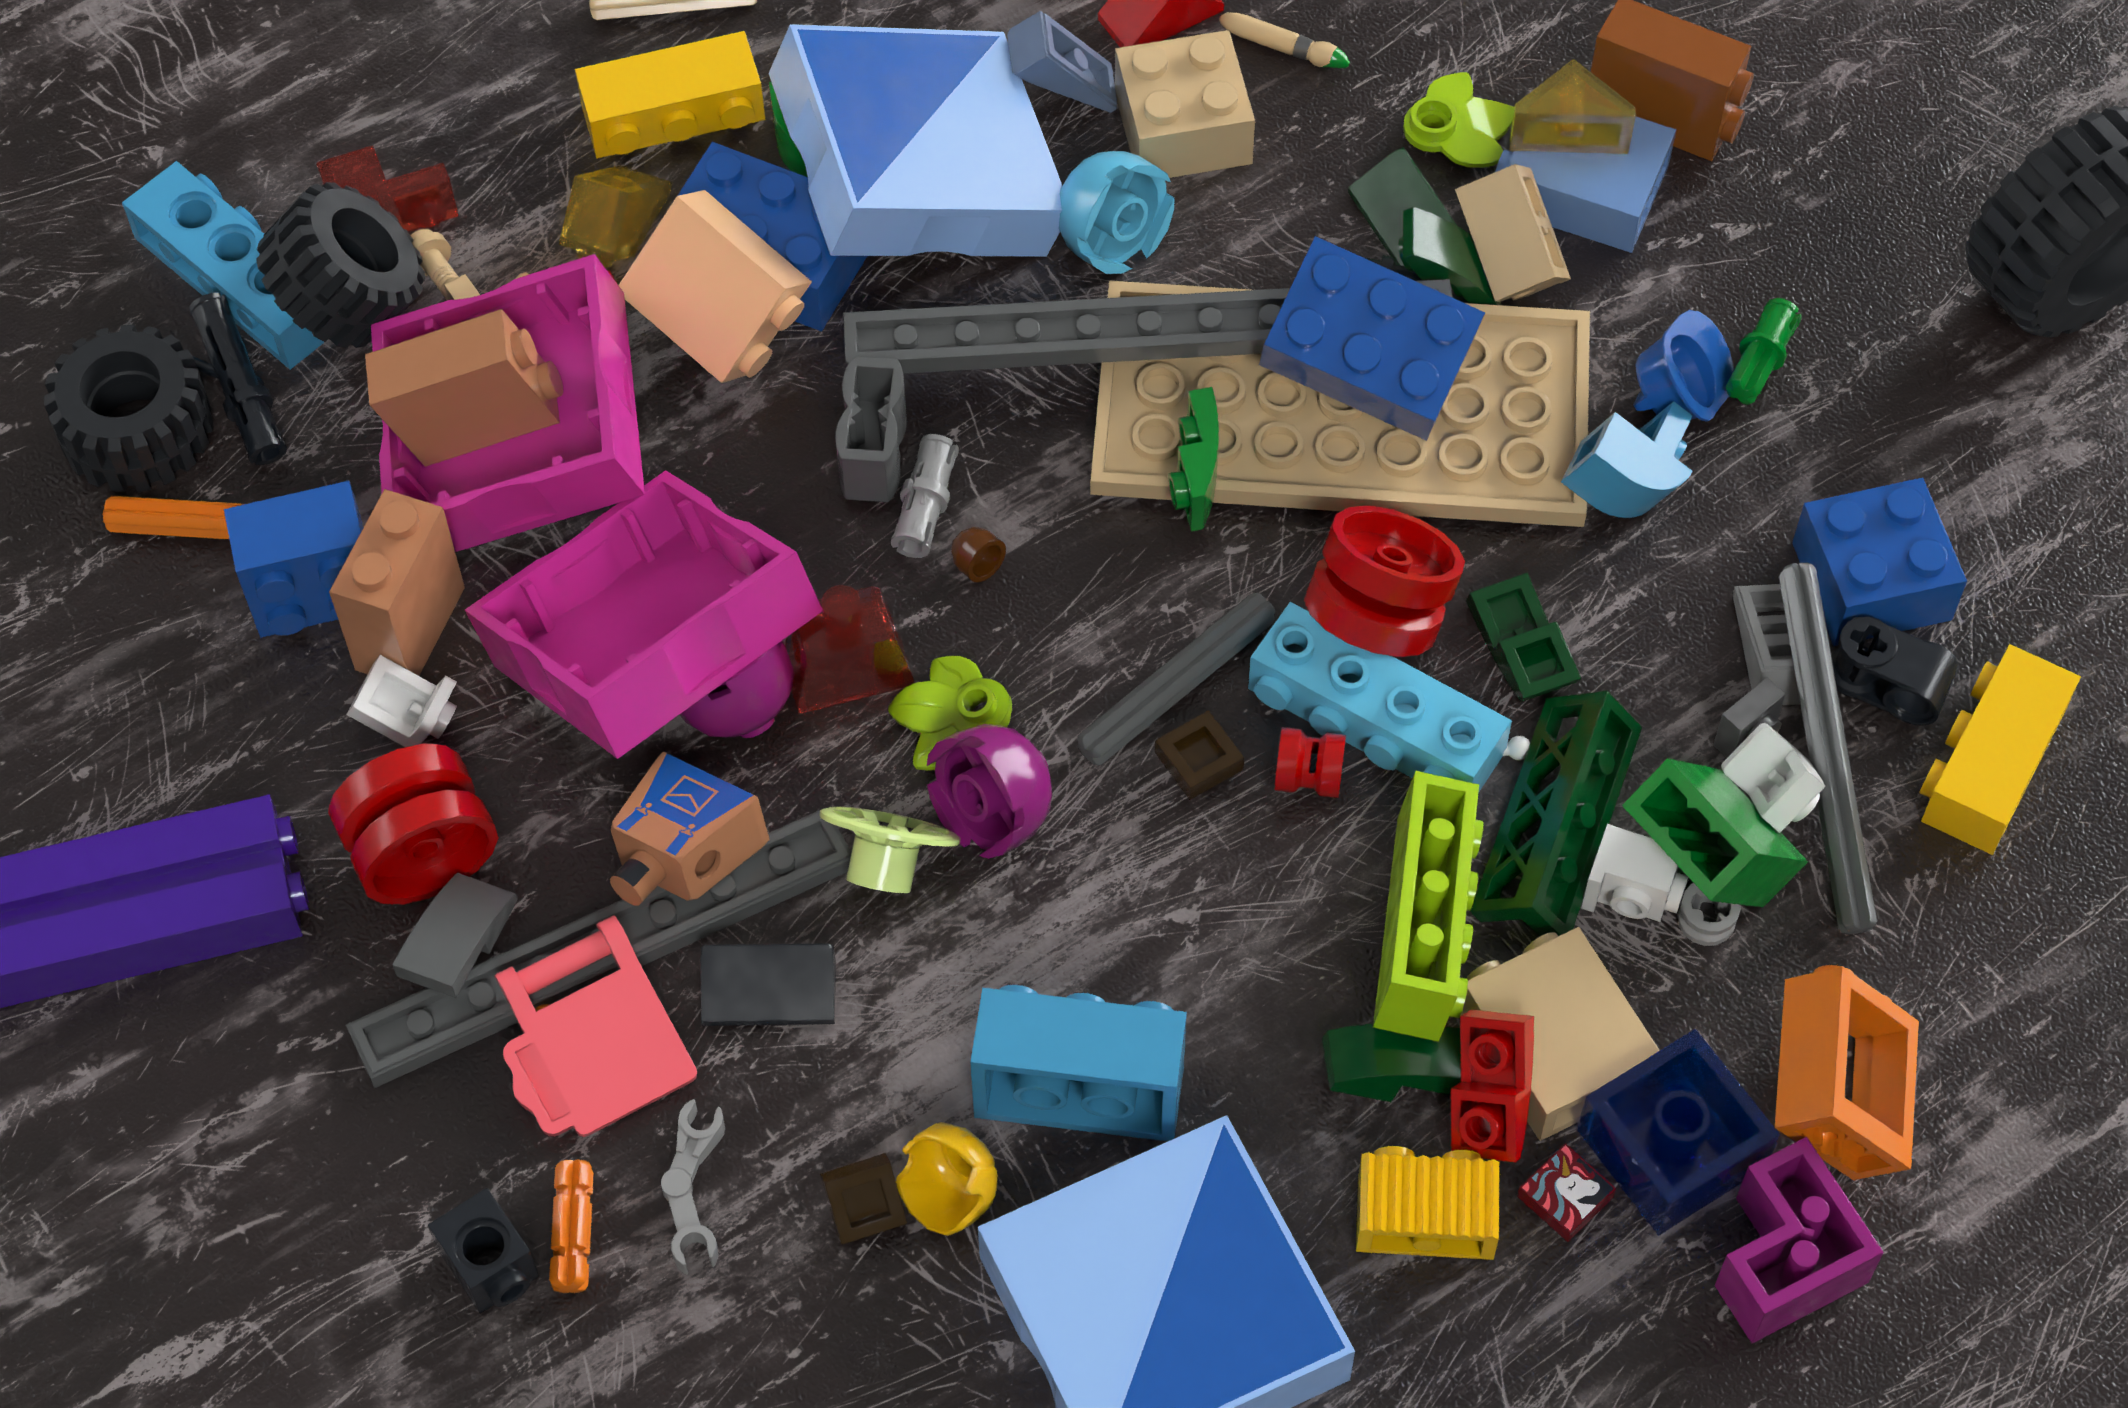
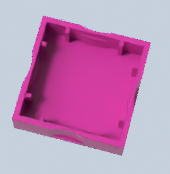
[371,254,645,552]
[465,470,823,759]

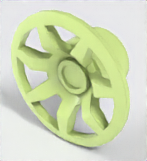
[819,807,961,893]

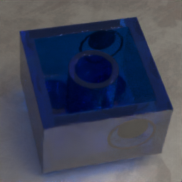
[1577,1029,1780,1236]

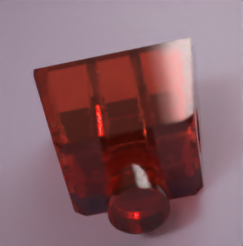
[785,585,914,714]

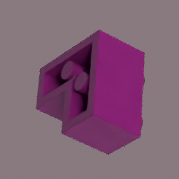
[1714,1137,1884,1343]

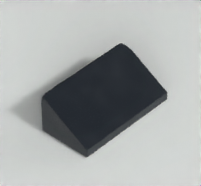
[700,943,836,1026]

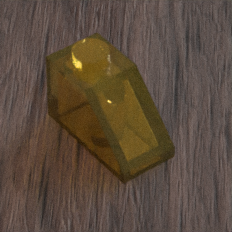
[559,165,673,267]

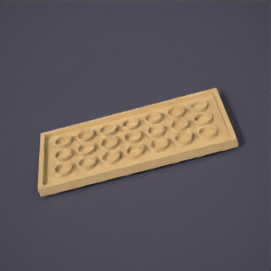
[1090,281,1590,527]

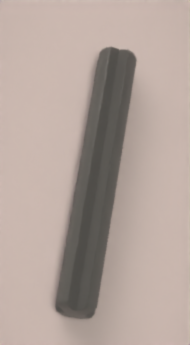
[1077,593,1275,765]

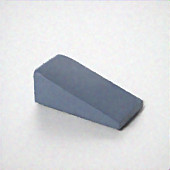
[1007,11,1117,113]

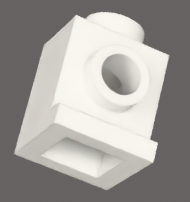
[1581,824,1688,922]

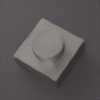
[1713,677,1786,758]

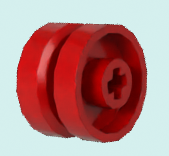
[1304,505,1465,657]
[328,743,498,905]

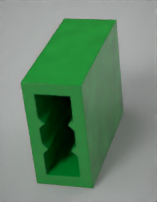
[1622,758,1808,907]

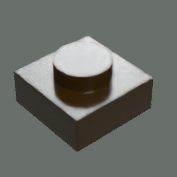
[1155,710,1244,800]
[820,1153,907,1245]

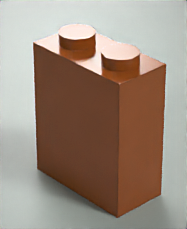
[1585,0,1754,162]

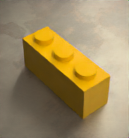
[575,31,765,159]
[1919,644,2081,855]

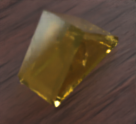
[1509,59,1636,154]

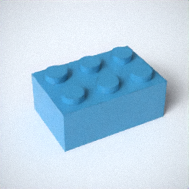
[970,985,1187,1141]

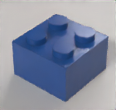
[1792,478,1967,646]
[224,480,364,638]

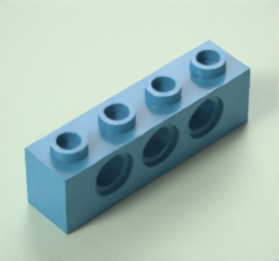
[122,161,324,370]

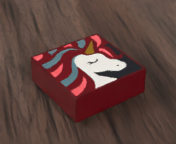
[1517,1143,1616,1242]

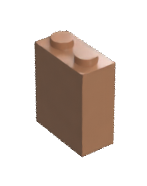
[365,309,563,467]
[329,489,465,676]

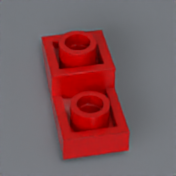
[1451,1009,1534,1162]

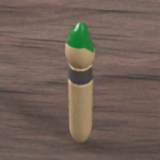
[1219,12,1350,68]

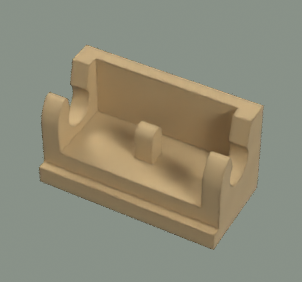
[1455,164,1571,302]

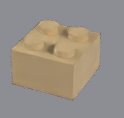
[1115,30,1255,178]

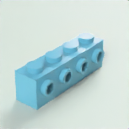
[1248,602,1512,793]

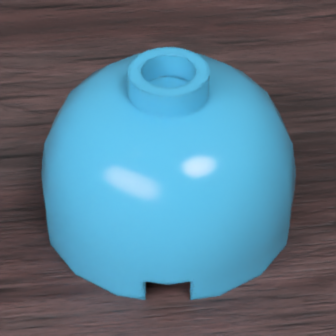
[1059,151,1174,274]

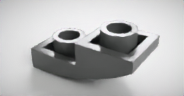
[392,873,518,998]

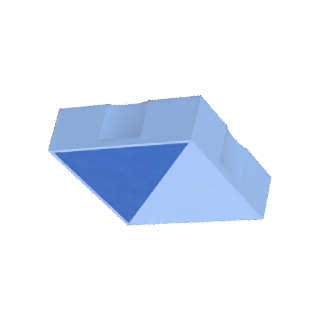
[769,25,1062,257]
[978,1115,1355,1408]

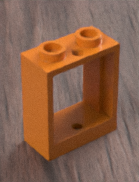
[1775,965,1919,1180]

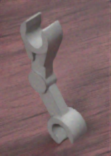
[661,1099,725,1275]

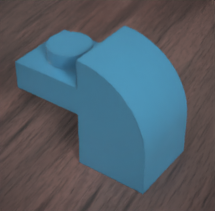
[1561,401,1693,518]

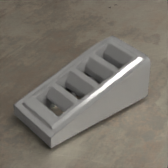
[1733,584,1800,705]

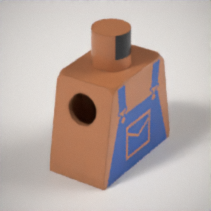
[610,752,770,906]

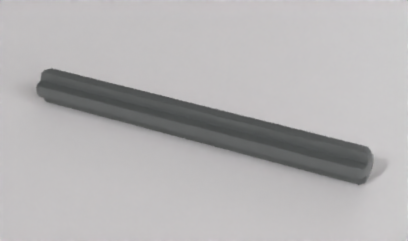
[1779,563,1877,934]

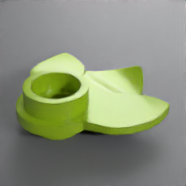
[1403,72,1516,168]
[888,656,1012,771]

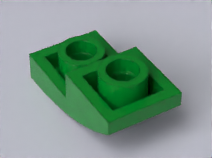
[1168,387,1219,531]

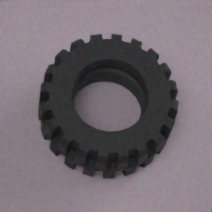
[1966,106,2128,337]

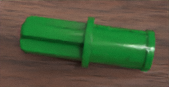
[1726,298,1802,405]

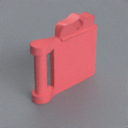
[494,915,697,1137]

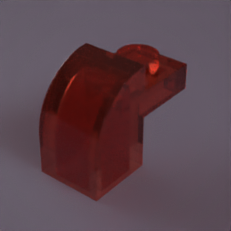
[316,145,459,232]

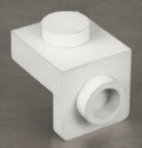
[346,655,457,747]
[1721,723,1826,833]

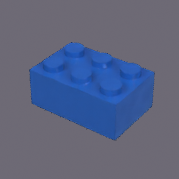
[677,142,867,332]
[1259,236,1485,441]

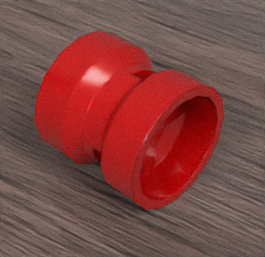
[1274,727,1346,798]

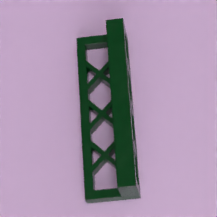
[1470,691,1642,936]

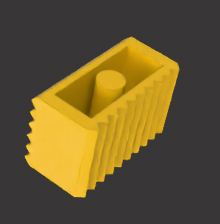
[1356,1146,1499,1260]

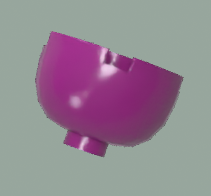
[679,640,793,738]
[927,724,1052,859]

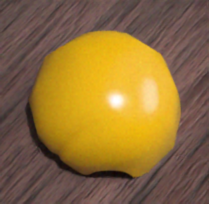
[896,1122,997,1236]

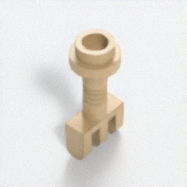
[410,229,480,300]

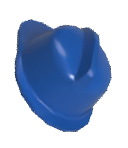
[1633,310,1734,422]

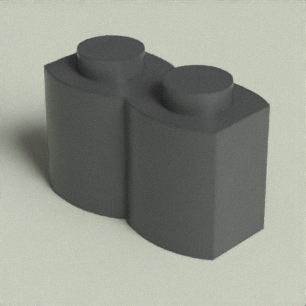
[836,356,907,502]

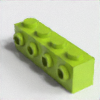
[1373,771,1483,1042]

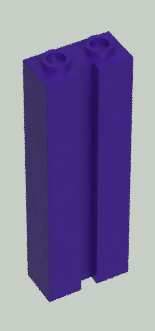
[0,794,309,1008]

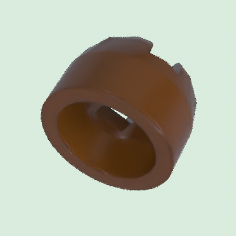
[951,527,1006,582]

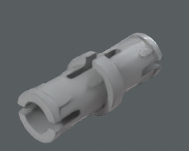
[891,434,959,558]

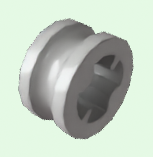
[1677,883,1741,946]

